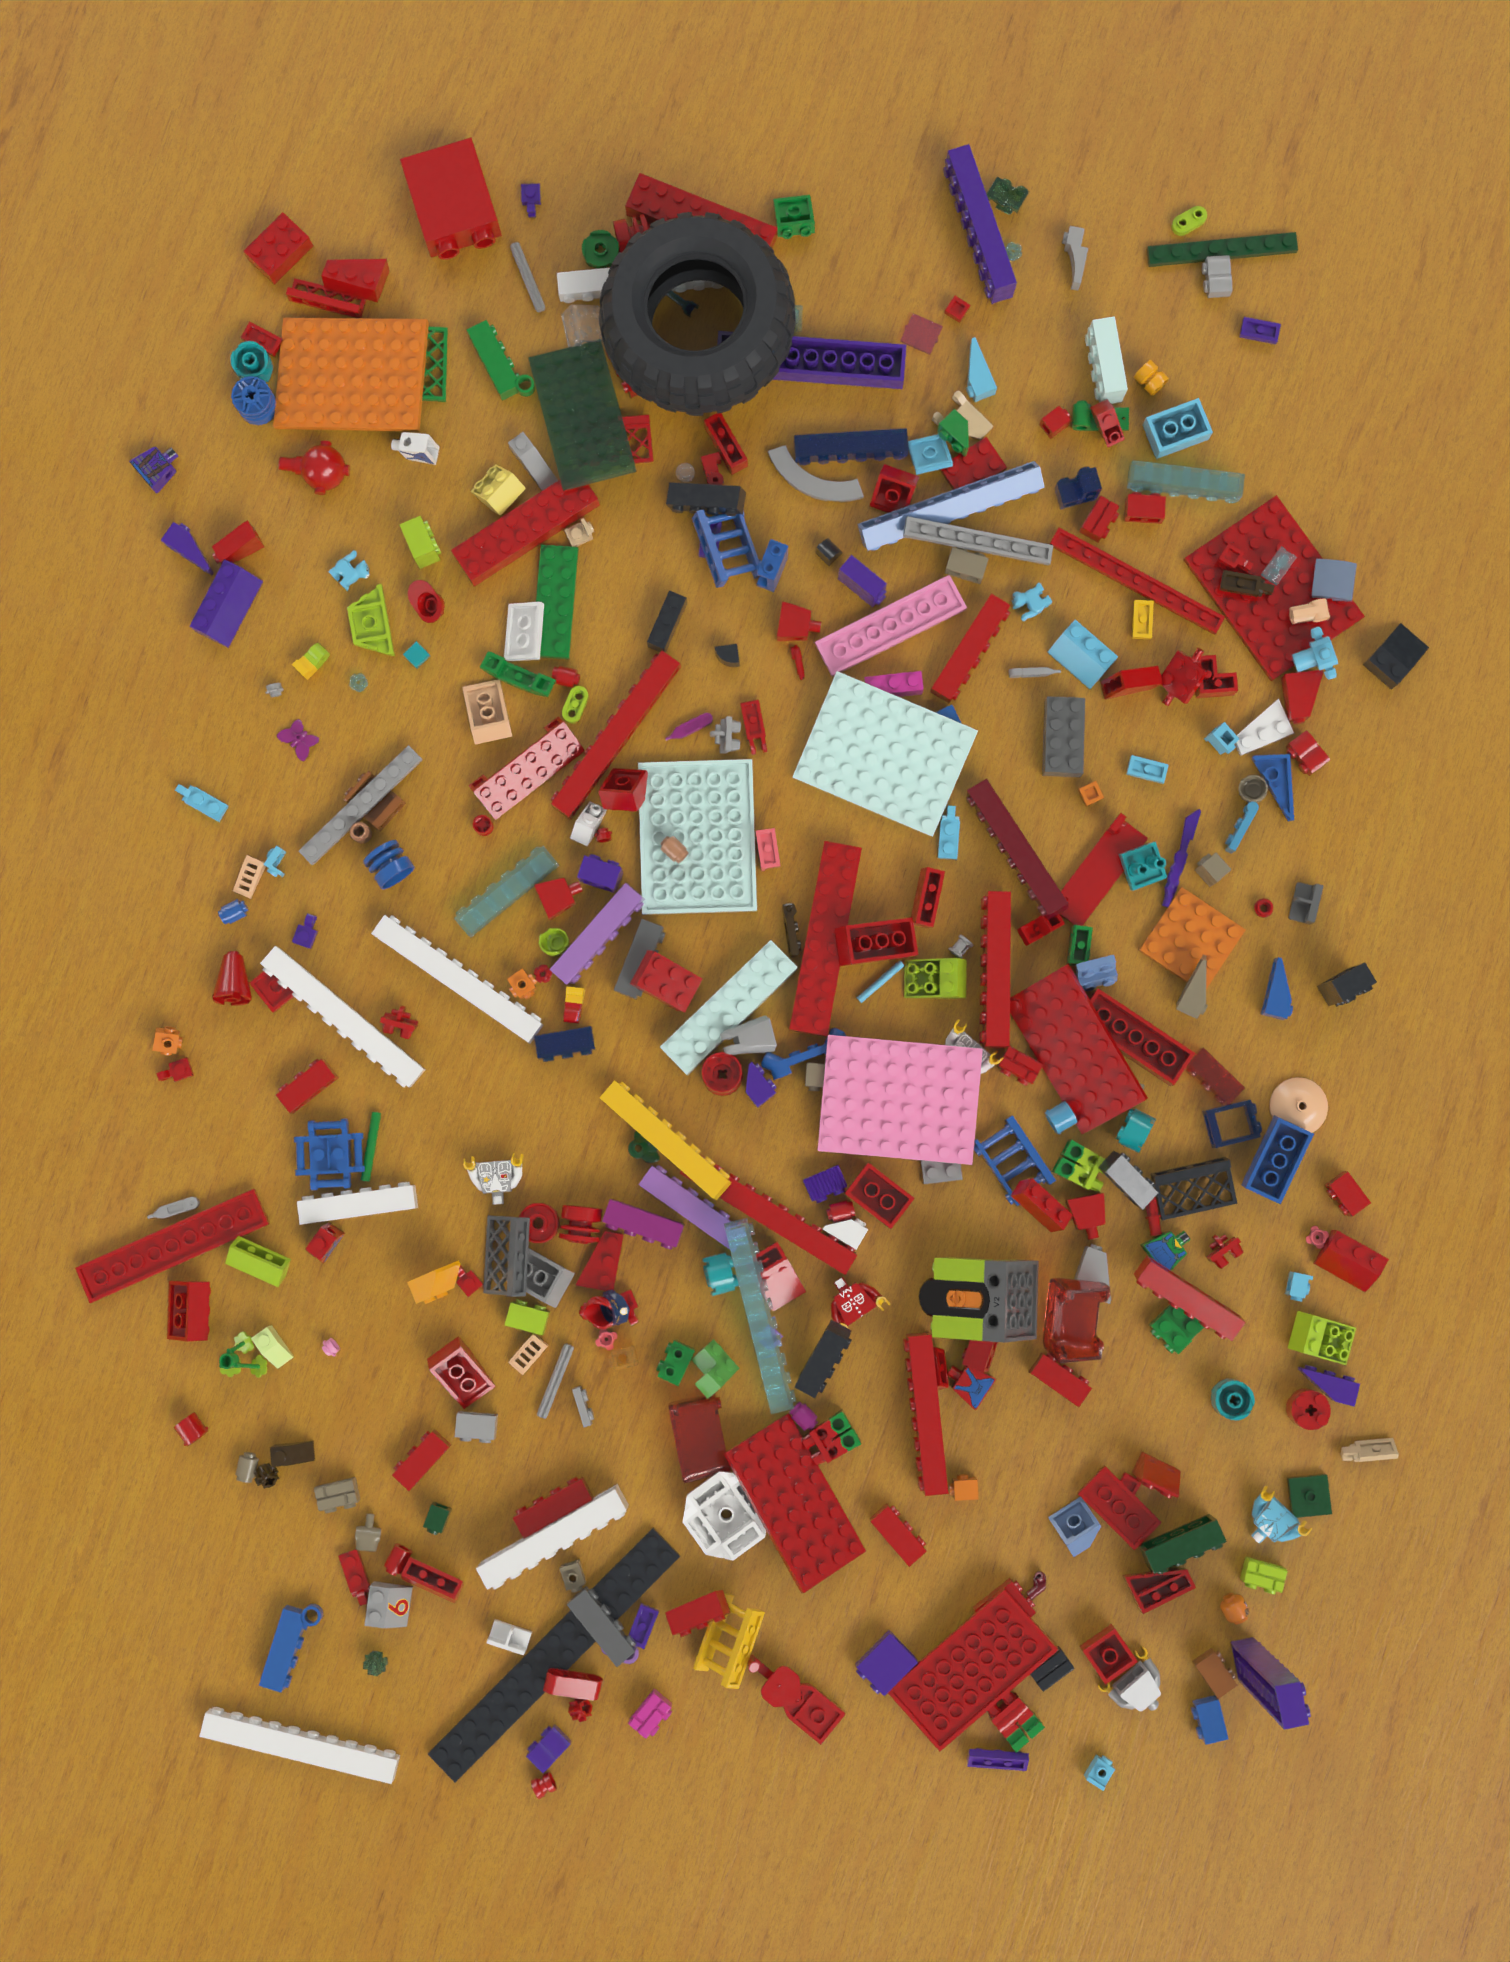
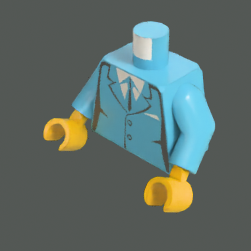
[1251,1486,1312,1544]

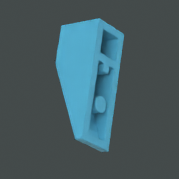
[966,337,997,403]

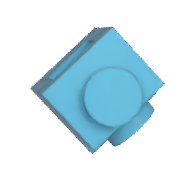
[1204,722,1239,755]
[1285,1271,1313,1302]
[1084,1755,1115,1791]

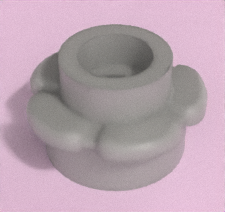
[265,683,284,697]

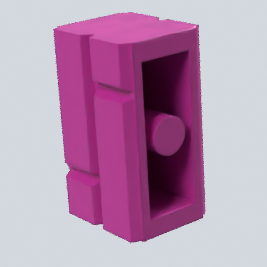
[628,1689,672,1739]

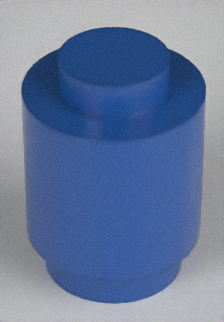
[218,899,248,924]

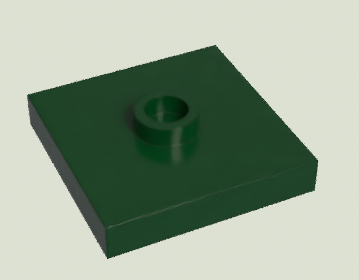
[1287,1474,1332,1518]

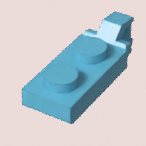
[175,784,229,822]
[938,806,960,860]

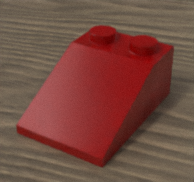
[427,1336,495,1409]

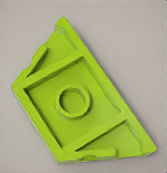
[347,584,395,656]

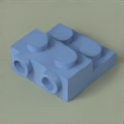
[1076,955,1118,991]

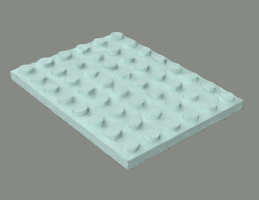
[793,671,978,837]
[638,759,757,915]

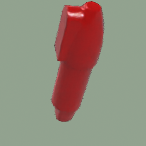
[790,645,805,680]

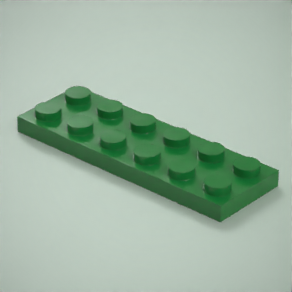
[536,544,579,660]

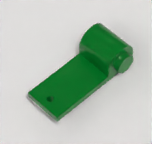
[1072,400,1129,431]

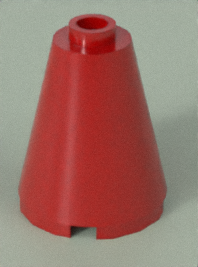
[212,951,252,1006]

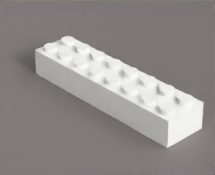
[476,1484,629,1590]

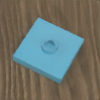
[907,434,953,475]

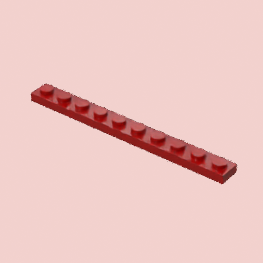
[1049,527,1225,635]

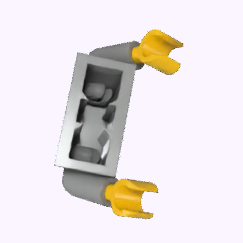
[1098,1647,1161,1711]

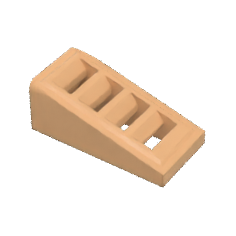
[233,855,266,899]
[508,1333,549,1375]

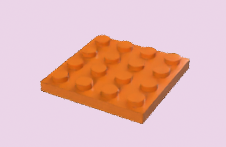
[1139,887,1246,989]

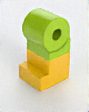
[292,643,330,680]

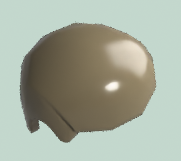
[1238,775,1268,803]

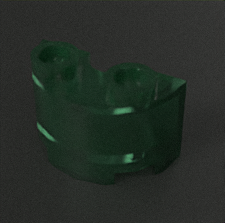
[987,177,1030,214]

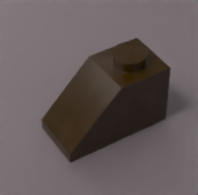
[270,1441,315,1467]

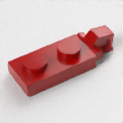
[338,1549,370,1606]

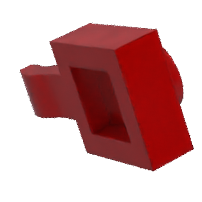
[1218,543,1253,574]
[156,1057,194,1082]
[456,1264,484,1297]
[619,1289,639,1325]

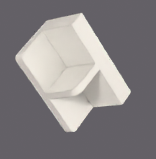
[486,1619,532,1655]

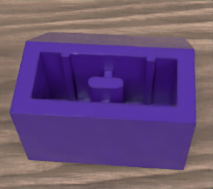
[746,1062,777,1108]

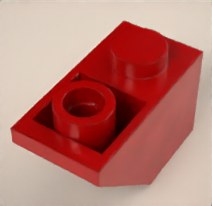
[1090,399,1125,447]

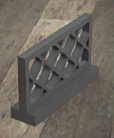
[483,1215,530,1297]

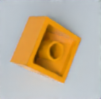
[407,1260,460,1304]

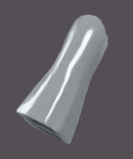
[720,1016,777,1055]

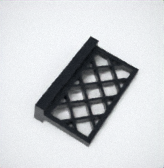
[1151,1157,1238,1221]

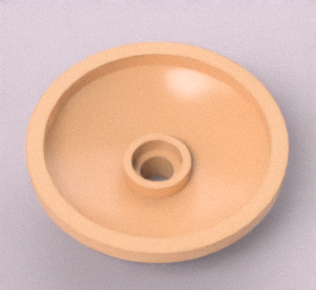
[1269,1078,1328,1133]

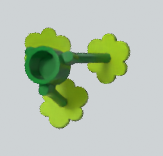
[219,1331,267,1378]

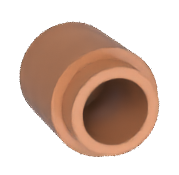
[350,822,372,844]
[660,836,689,864]

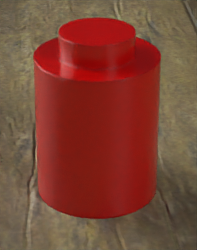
[384,1543,412,1576]

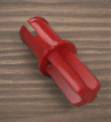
[1145,1197,1162,1236]

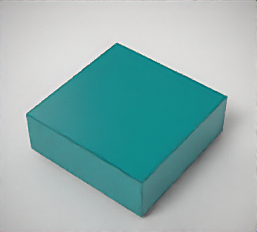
[403,641,430,669]

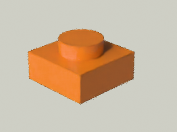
[1078,781,1104,807]

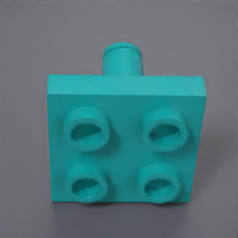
[1119,841,1167,891]

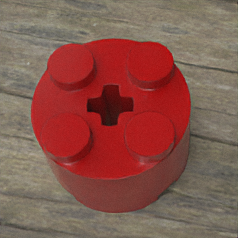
[1286,1388,1331,1430]

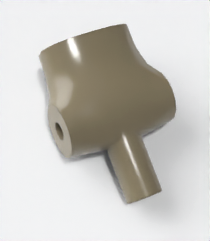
[355,1514,381,1552]

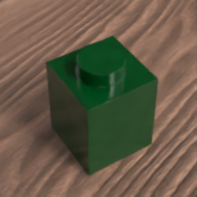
[423,1502,452,1535]

